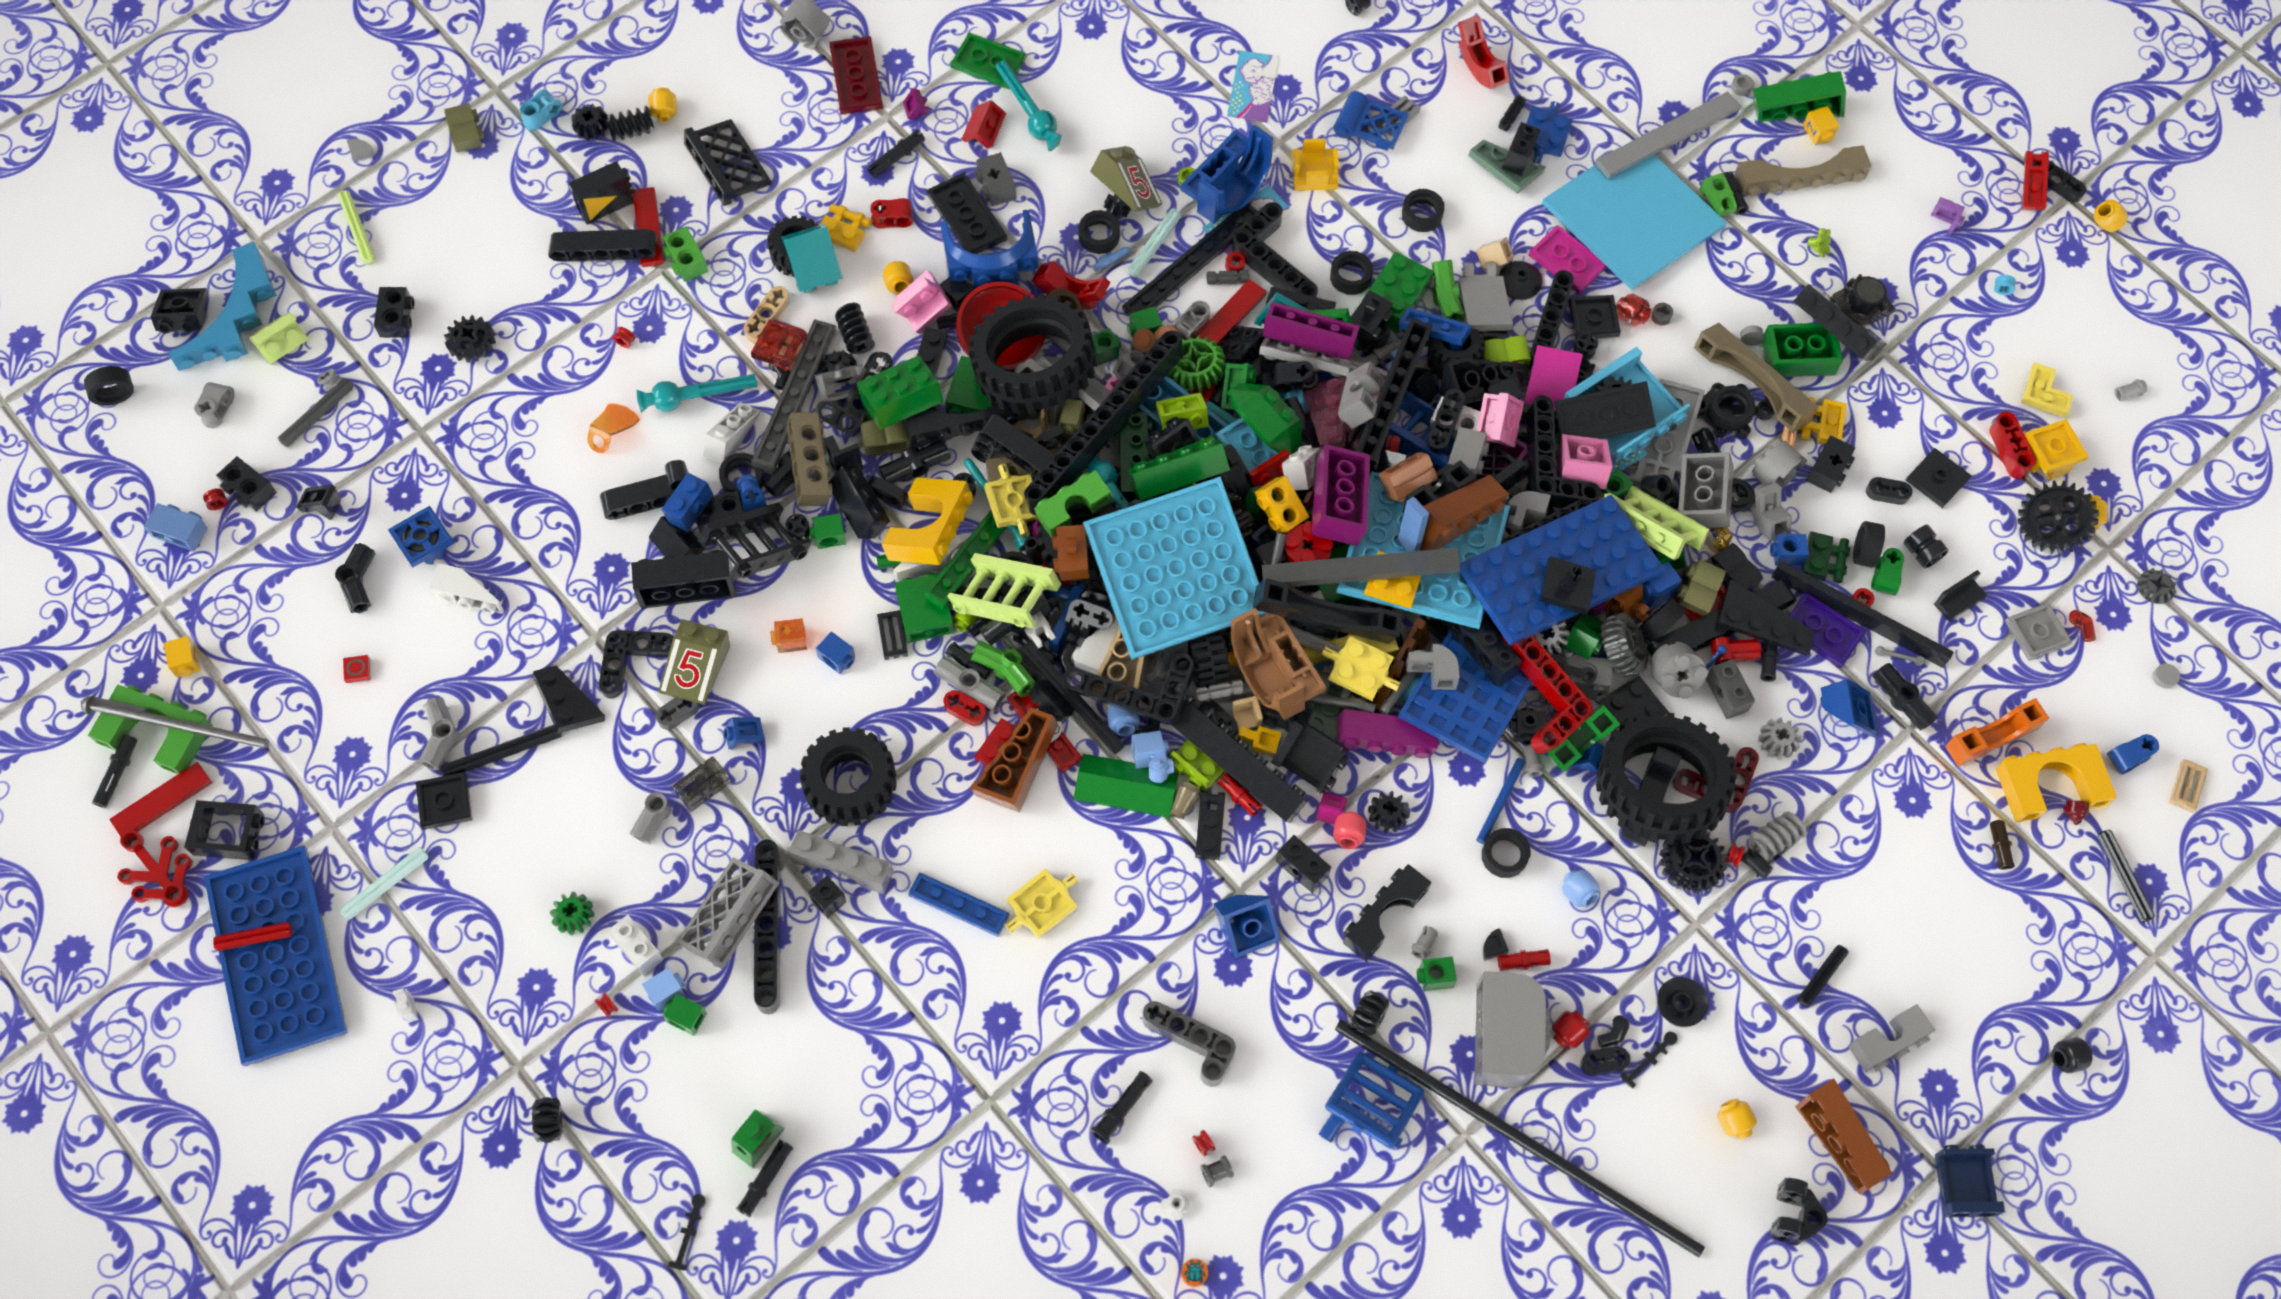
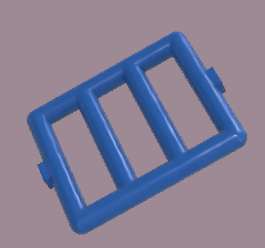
[1325,1052,1424,1148]

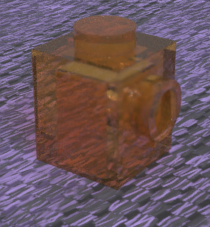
[770,618,807,653]

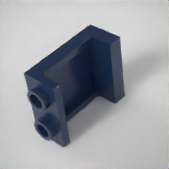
[1934,1144,2005,1218]

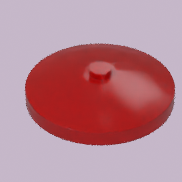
[956,282,1046,372]

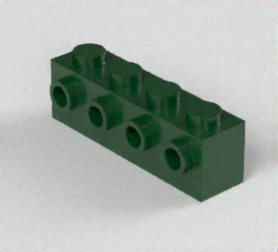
[1120,412,1152,503]

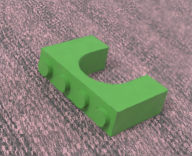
[87,684,213,774]

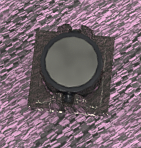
[1832,274,1896,328]

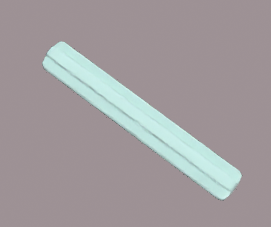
[1128,208,1181,278]
[339,847,428,920]

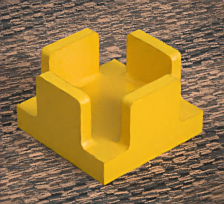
[1291,138,1339,191]
[2024,419,2089,480]

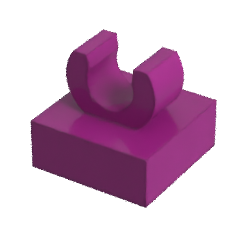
[903,88,930,120]

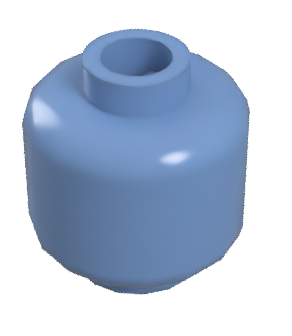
[1107,699,1140,736]

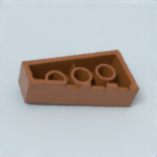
[1420,475,1509,551]
[970,708,1058,813]
[1795,1078,1892,1195]

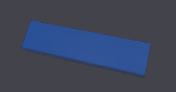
[908,872,1010,937]

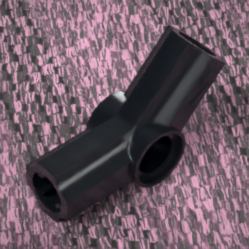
[335,543,376,614]

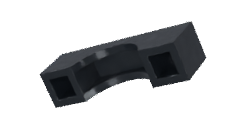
[1343,864,1432,963]

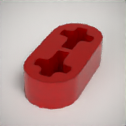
[943,690,986,726]

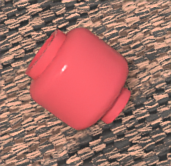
[1333,811,1367,849]

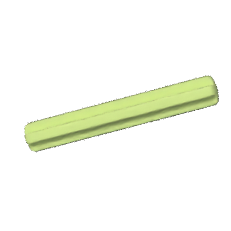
[338,190,375,264]

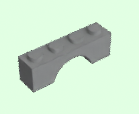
[788,830,894,894]

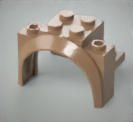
[1231,608,1326,720]

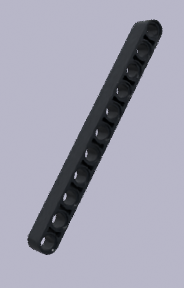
[1024,330,1184,515]

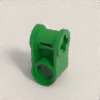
[1871,548,1904,596]

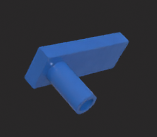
[1399,307,1471,352]
[1048,582,1086,654]
[1318,1098,1403,1150]

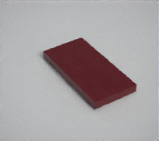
[829,36,883,115]

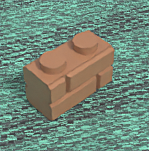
[1379,452,1438,502]

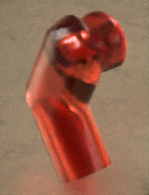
[2069,610,2096,642]

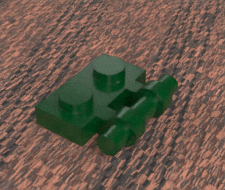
[1802,531,1850,583]

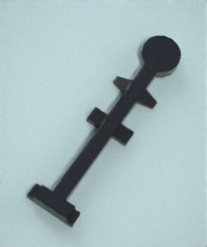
[1620,1031,1678,1089]
[668,1194,706,1271]

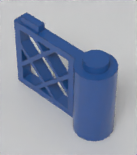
[1333,91,1409,151]

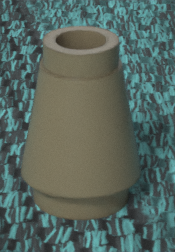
[1170,781,1201,820]

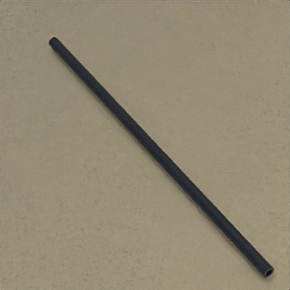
[1334,1019,1705,1258]

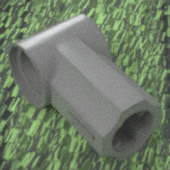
[630,792,672,844]

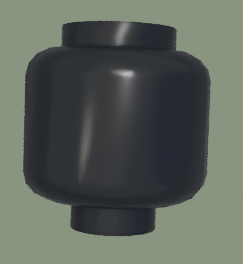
[2052,1037,2093,1074]

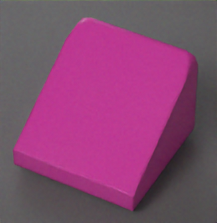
[1316,791,1348,825]

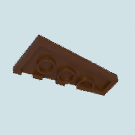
[1371,617,1430,714]

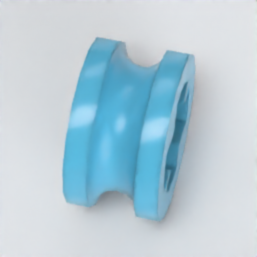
[1994,275,2016,295]

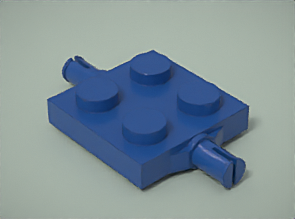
[1526,101,1573,164]

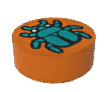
[1181,1259,1208,1288]

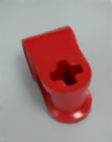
[870,198,913,229]

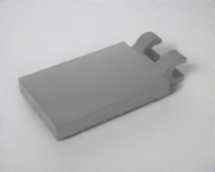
[1458,262,1513,332]

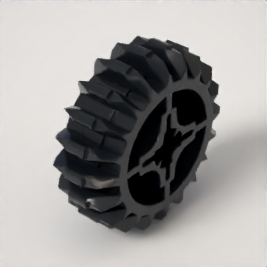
[1659,831,1727,894]

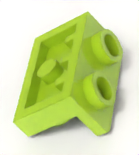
[1156,393,1209,430]
[1169,740,1225,791]

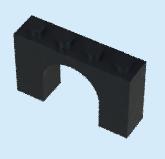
[1793,284,1887,361]

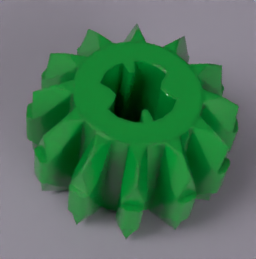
[550,891,595,936]

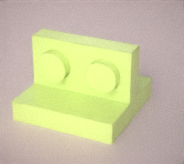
[248,312,309,364]

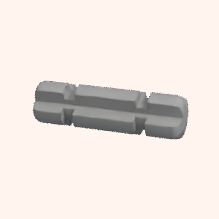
[1196,679,1244,701]

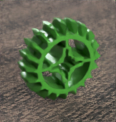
[1167,335,1226,393]

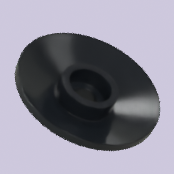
[1499,261,1543,300]
[1657,977,1708,1027]

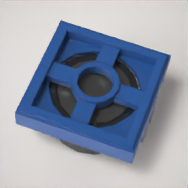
[388,505,455,568]

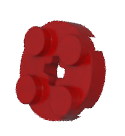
[1284,521,1333,562]

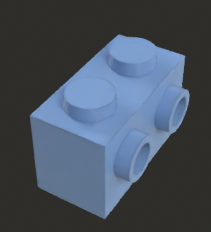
[143,503,208,552]

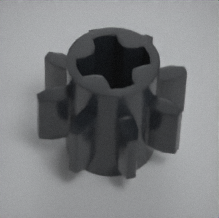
[1104,194,1131,220]
[1233,508,1255,538]

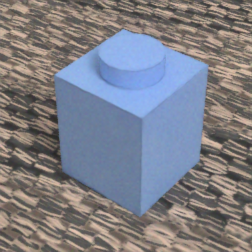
[642,967,685,1011]

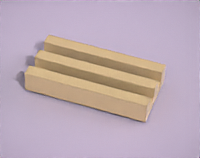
[2169,759,2208,813]

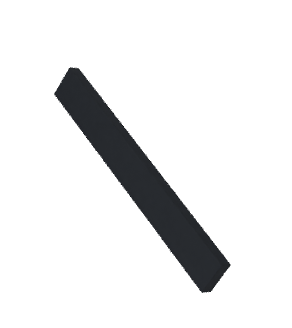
[1122,203,1258,315]
[1771,561,1954,668]

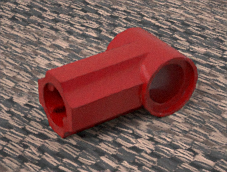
[1710,637,1761,666]

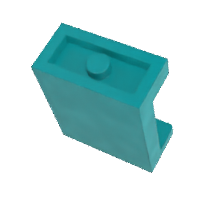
[781,224,843,293]

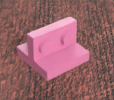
[891,270,952,334]
[1477,393,1524,448]

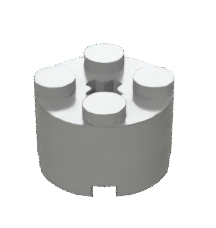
[779,0,831,49]
[1752,438,1807,490]
[1650,642,1708,699]

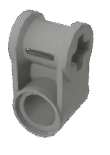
[1171,300,1210,341]
[194,382,235,428]

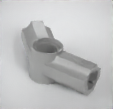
[418,697,459,771]

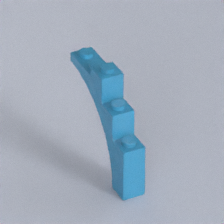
[169,242,277,371]

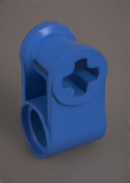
[737,474,767,512]
[2107,734,2159,775]

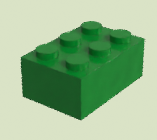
[1362,251,1434,334]
[1762,323,1843,377]
[857,355,943,430]

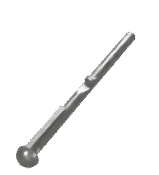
[81,696,269,749]

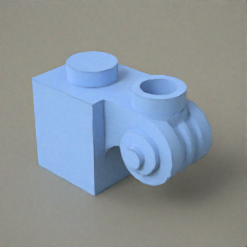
[1132,731,1174,783]

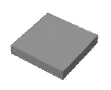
[2005,603,2072,661]

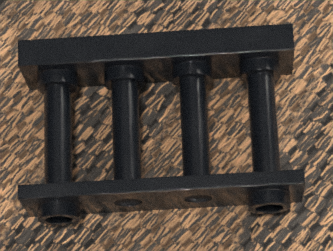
[698,502,812,581]

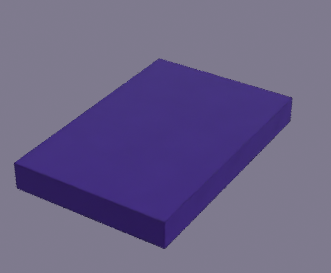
[1789,592,1867,668]

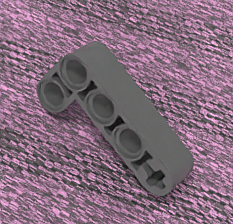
[1142,1001,1236,1087]

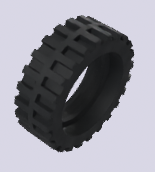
[968,295,1097,414]
[1596,712,1737,845]

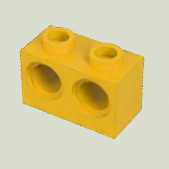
[1254,476,1309,533]

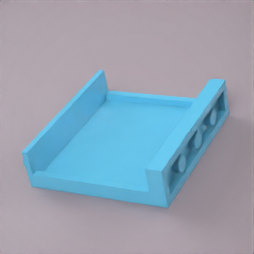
[1564,346,1690,463]

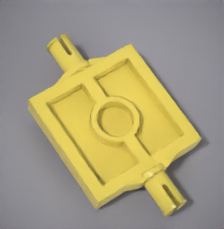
[984,464,1038,538]
[1321,636,1401,701]
[1005,868,1078,939]

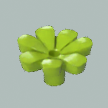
[1808,228,1831,258]

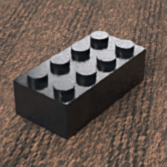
[631,550,737,609]

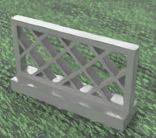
[676,857,779,969]

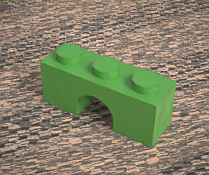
[1035,470,1112,538]

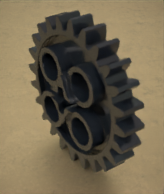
[2018,480,2099,554]

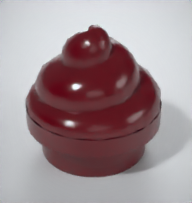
[2063,800,2090,825]

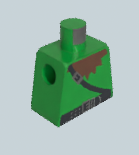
[731,1109,785,1169]

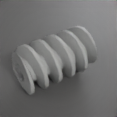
[1750,811,1807,861]

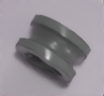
[1651,302,1673,326]

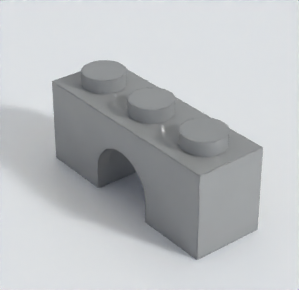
[1338,361,1383,429]
[1848,1004,1935,1073]

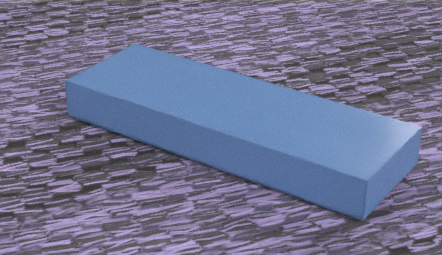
[1398,497,1429,552]

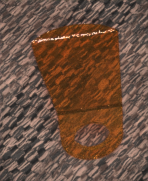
[587,404,640,453]

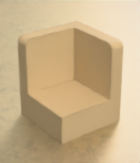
[1476,237,1514,270]
[1231,696,1263,734]

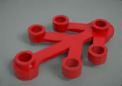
[117,830,193,908]

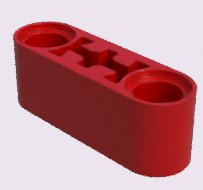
[1989,411,2036,480]

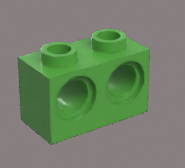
[662,226,708,282]

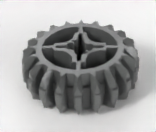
[1600,612,1649,677]

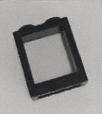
[184,800,265,860]

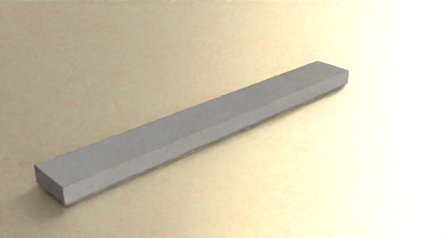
[1595,91,1741,179]

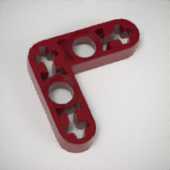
[1672,747,1759,813]

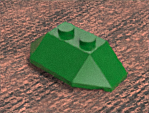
[1227,383,1302,454]

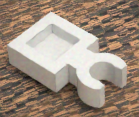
[392,988,419,1023]

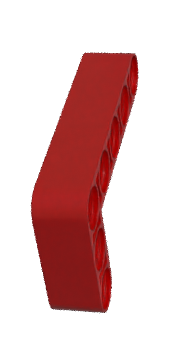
[1499,632,1593,754]

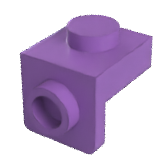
[1930,197,1965,235]

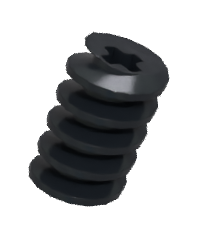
[606,105,655,142]
[835,302,875,354]

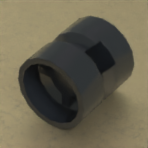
[1903,524,1949,569]

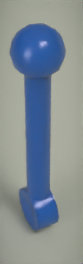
[1705,645,1726,670]

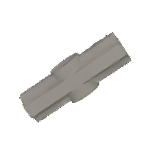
[934,656,1005,712]

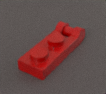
[2022,151,2049,211]

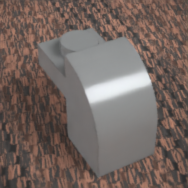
[1751,483,1791,541]
[1507,491,1551,535]
[1406,644,1460,690]

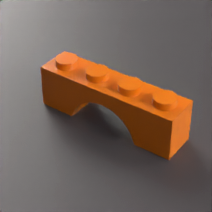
[1945,698,2049,767]

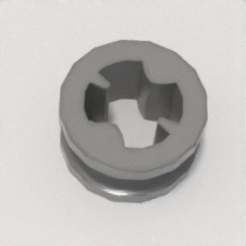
[317,369,341,391]

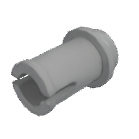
[2115,379,2148,401]
[1523,744,1544,777]
[1411,926,1438,960]

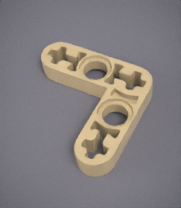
[743,286,802,362]

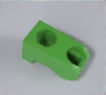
[1699,173,1737,217]

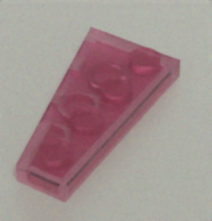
[1303,376,1346,449]

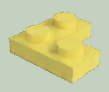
[2021,362,2074,418]

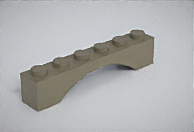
[1734,145,1872,196]
[1694,322,1819,432]

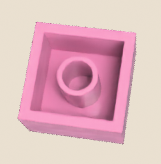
[1556,434,1613,489]

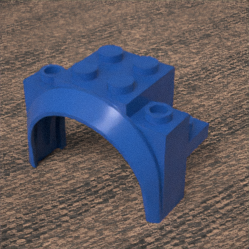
[1180,125,1274,224]
[941,210,1038,289]

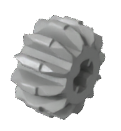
[1533,621,1570,656]
[1758,717,1802,760]

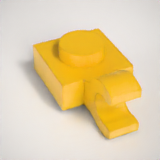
[1236,726,1282,758]

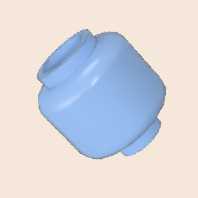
[1562,870,1600,907]

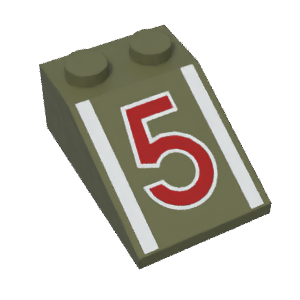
[1090,146,1162,212]
[658,619,730,705]

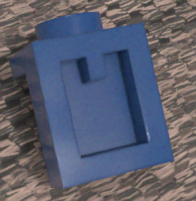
[723,717,764,749]

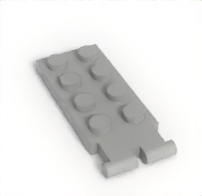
[1259,337,1378,377]
[1629,379,1705,488]

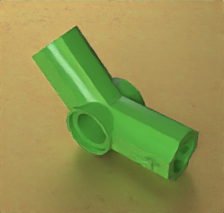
[1432,259,1465,322]
[970,640,1035,697]

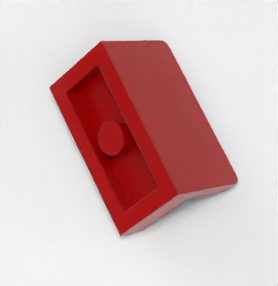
[962,100,1006,149]

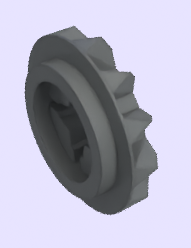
[2137,568,2177,604]

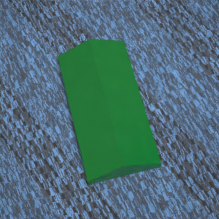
[1073,754,1179,818]

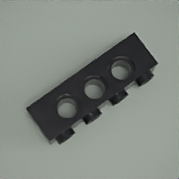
[1439,617,1522,687]

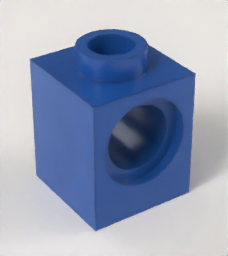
[1770,534,1809,565]
[815,631,855,674]

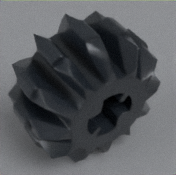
[571,103,609,141]
[1368,791,1410,834]
[1351,990,1389,1036]
[531,1097,563,1143]

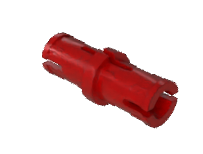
[1218,773,1263,817]
[1497,949,1551,971]

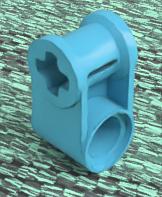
[520,89,563,130]

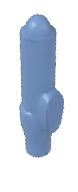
[1092,247,1131,272]

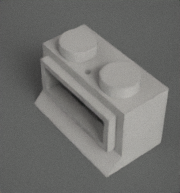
[814,364,863,406]

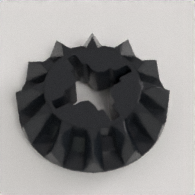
[821,349,857,383]
[1731,478,1755,513]

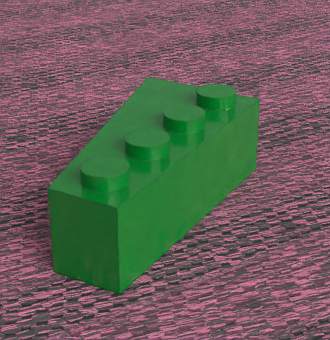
[1753,71,1846,122]
[1128,436,1230,500]

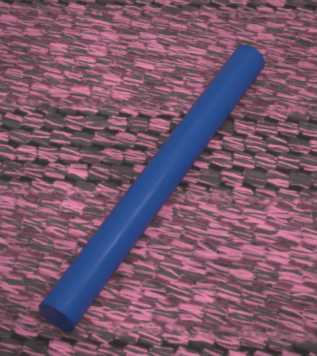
[1476,758,1526,844]

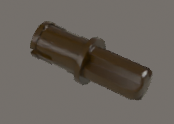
[1990,820,2015,870]

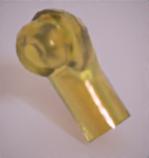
[1713,527,1733,551]

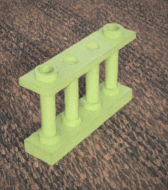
[1603,486,1710,560]
[947,553,1061,628]

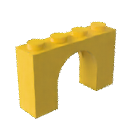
[882,477,973,565]
[1996,743,2117,823]

